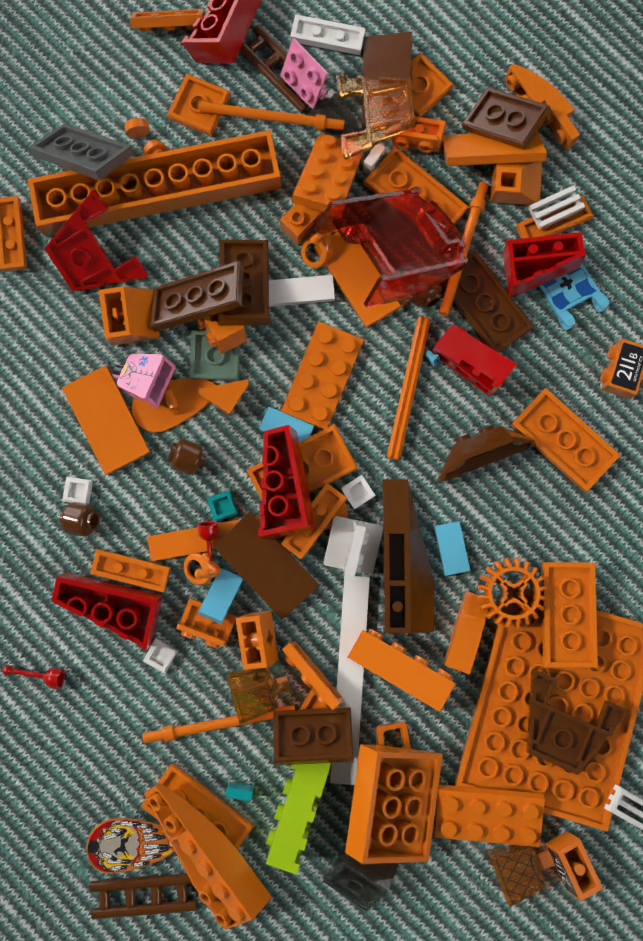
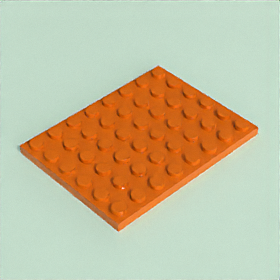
[455,587,643,832]

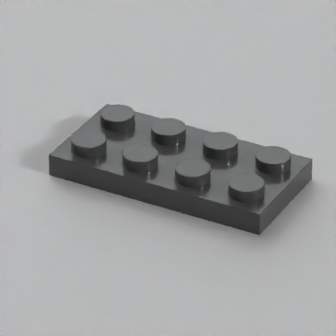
[29,123,134,180]

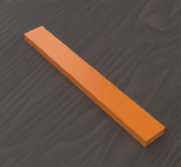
[147,503,348,562]

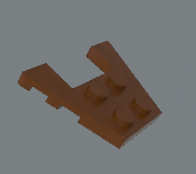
[526,669,630,775]

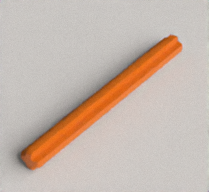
[387,316,431,460]

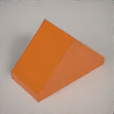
[198,379,249,416]

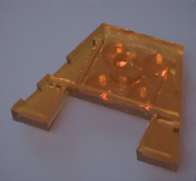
[336,74,416,160]

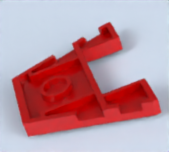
[44,189,149,292]

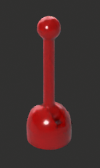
[197,521,218,582]
[2,665,65,690]

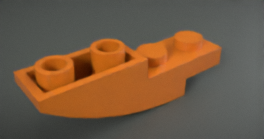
[505,64,580,150]

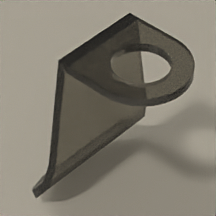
[306,88,361,140]

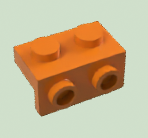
[390,116,446,153]
[176,598,238,649]

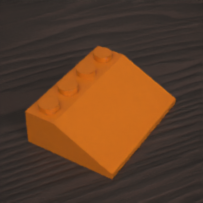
[345,744,443,864]

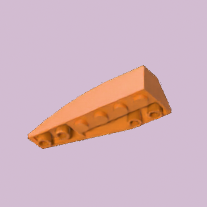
[144,783,272,930]

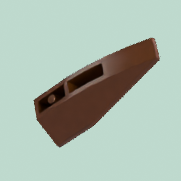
[382,479,434,633]

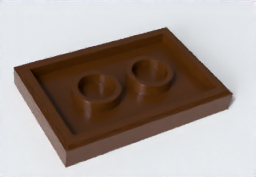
[461,87,551,150]
[273,707,354,766]

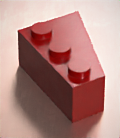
[502,232,586,299]
[432,324,517,398]

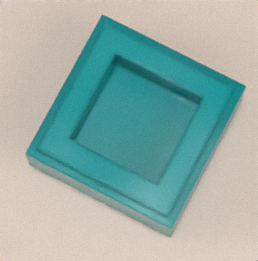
[206,490,239,522]
[225,781,255,802]

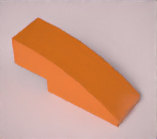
[443,591,488,675]

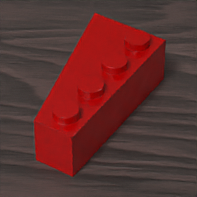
[181,0,262,63]
[258,425,316,540]
[51,572,164,650]

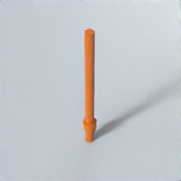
[200,101,345,130]
[439,182,489,316]
[143,705,295,743]

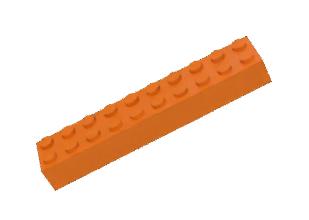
[27,130,282,236]

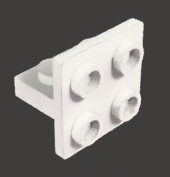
[324,516,383,577]

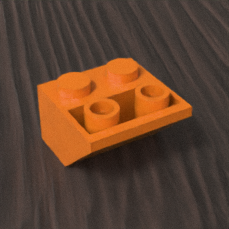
[99,286,160,346]

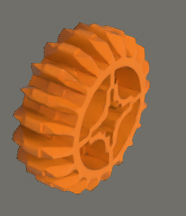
[476,558,547,628]

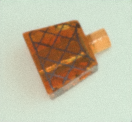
[226,668,290,724]
[486,845,555,908]

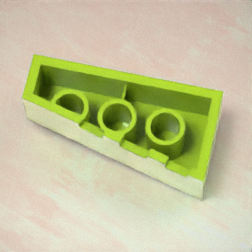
[266,763,331,875]

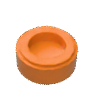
[124,118,150,138]

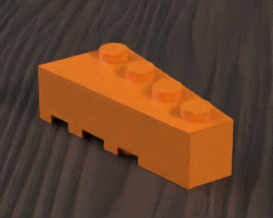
[347,628,456,712]

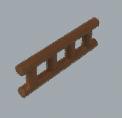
[239,25,308,114]
[90,873,197,920]

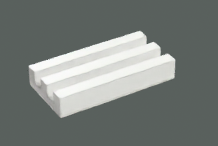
[528,185,585,230]
[604,784,643,830]

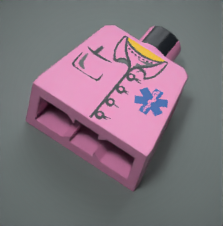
[113,354,176,409]

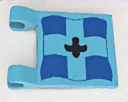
[538,264,609,331]

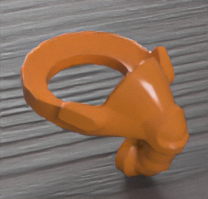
[301,228,333,268]
[184,553,221,585]

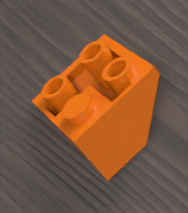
[490,162,542,205]

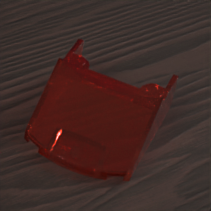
[316,188,468,308]

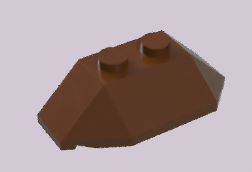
[437,425,536,483]

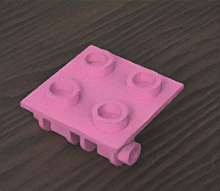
[280,38,328,109]

